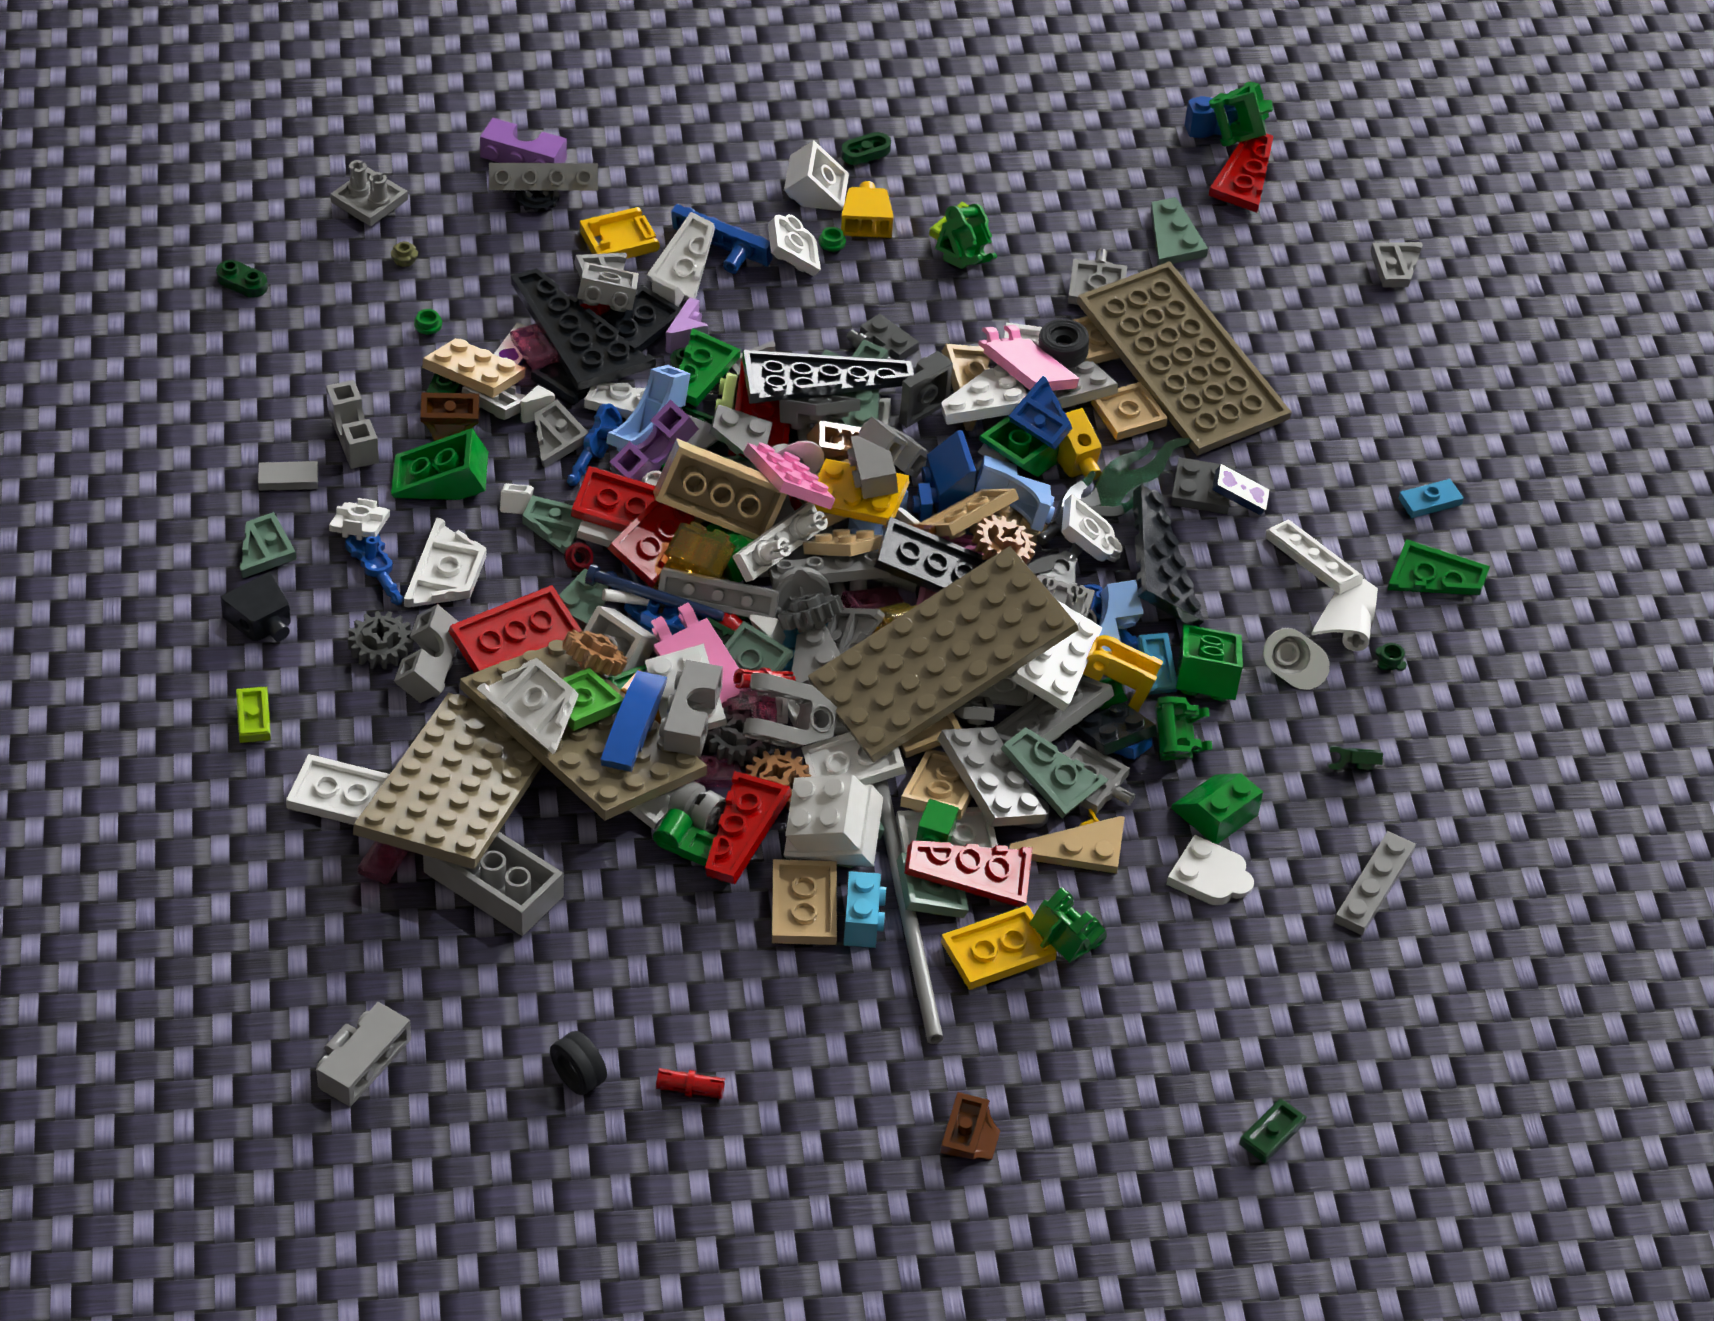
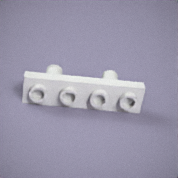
[732,502,828,582]

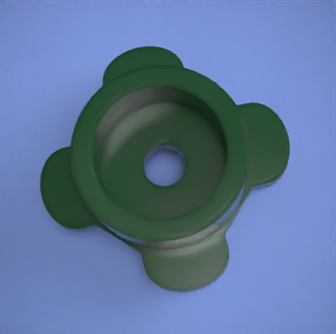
[1375,643,1407,671]

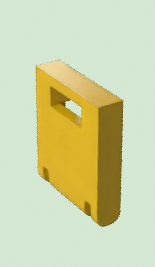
[580,207,660,259]

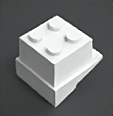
[784,774,883,867]

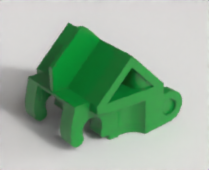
[1209,82,1273,146]
[935,203,997,269]
[1155,696,1213,761]
[1029,887,1107,963]

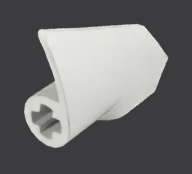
[1312,579,1378,651]

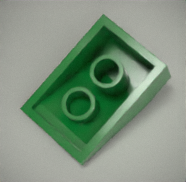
[391,428,488,500]
[1176,624,1243,701]

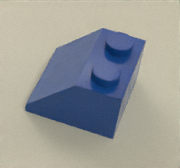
[921,430,976,513]

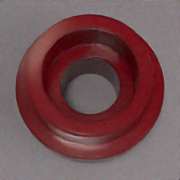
[564,542,593,572]

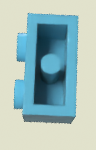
[844,871,886,948]

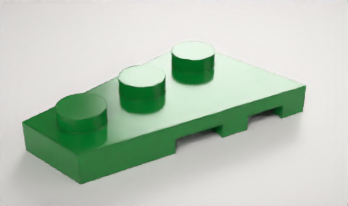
[679,328,741,407]
[1387,539,1490,595]

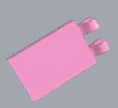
[978,325,1079,391]
[651,603,752,708]

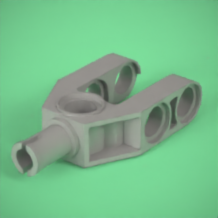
[742,673,849,749]

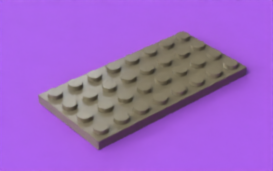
[1077,261,1292,456]
[808,546,1079,763]
[460,640,707,820]
[353,693,543,869]

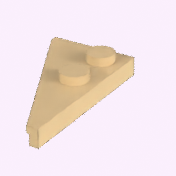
[941,344,990,431]
[1009,816,1125,874]

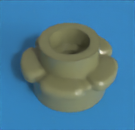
[391,241,418,267]

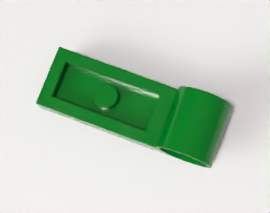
[653,809,717,866]

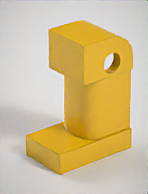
[1083,635,1163,712]

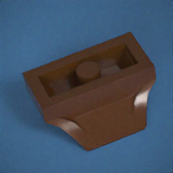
[420,392,480,441]
[940,1092,1000,1159]

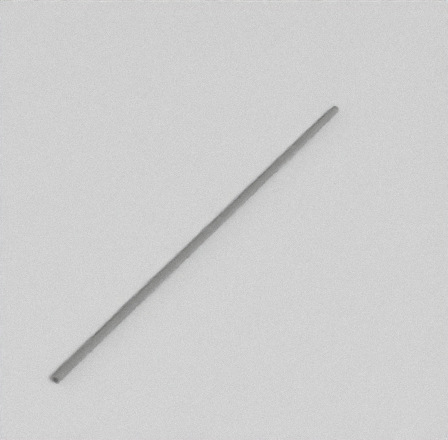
[796,424,943,1044]

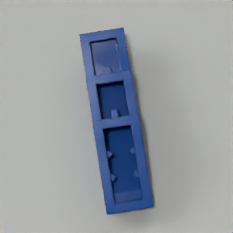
[601,670,667,772]

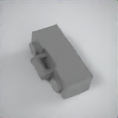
[316,1002,411,1107]

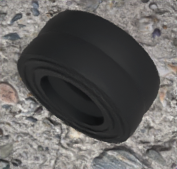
[1038,319,1089,368]
[550,1031,607,1095]

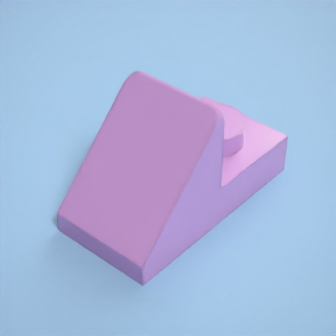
[666,297,708,354]

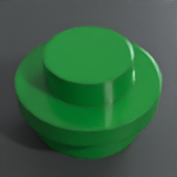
[819,227,846,252]
[414,309,442,335]

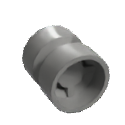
[668,781,726,833]

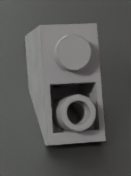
[847,435,898,499]

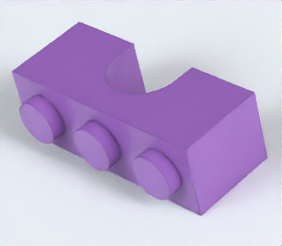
[480,118,567,163]
[610,399,699,481]

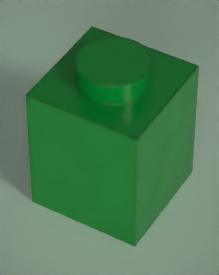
[916,799,959,843]

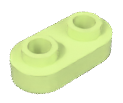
[715,373,739,410]

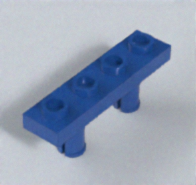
[671,204,773,274]

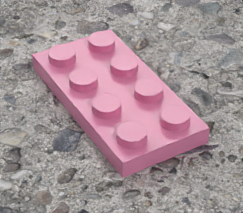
[743,443,835,509]

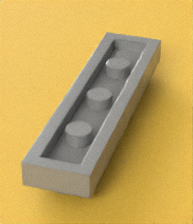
[658,567,780,618]
[1334,831,1416,936]

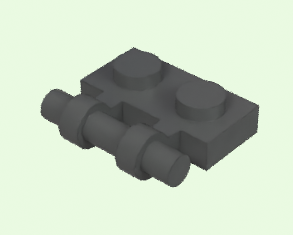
[846,313,919,360]

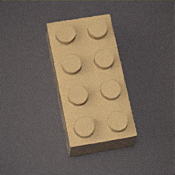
[653,438,787,540]

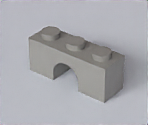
[326,380,379,469]
[858,416,929,478]
[394,604,459,703]
[659,660,723,757]

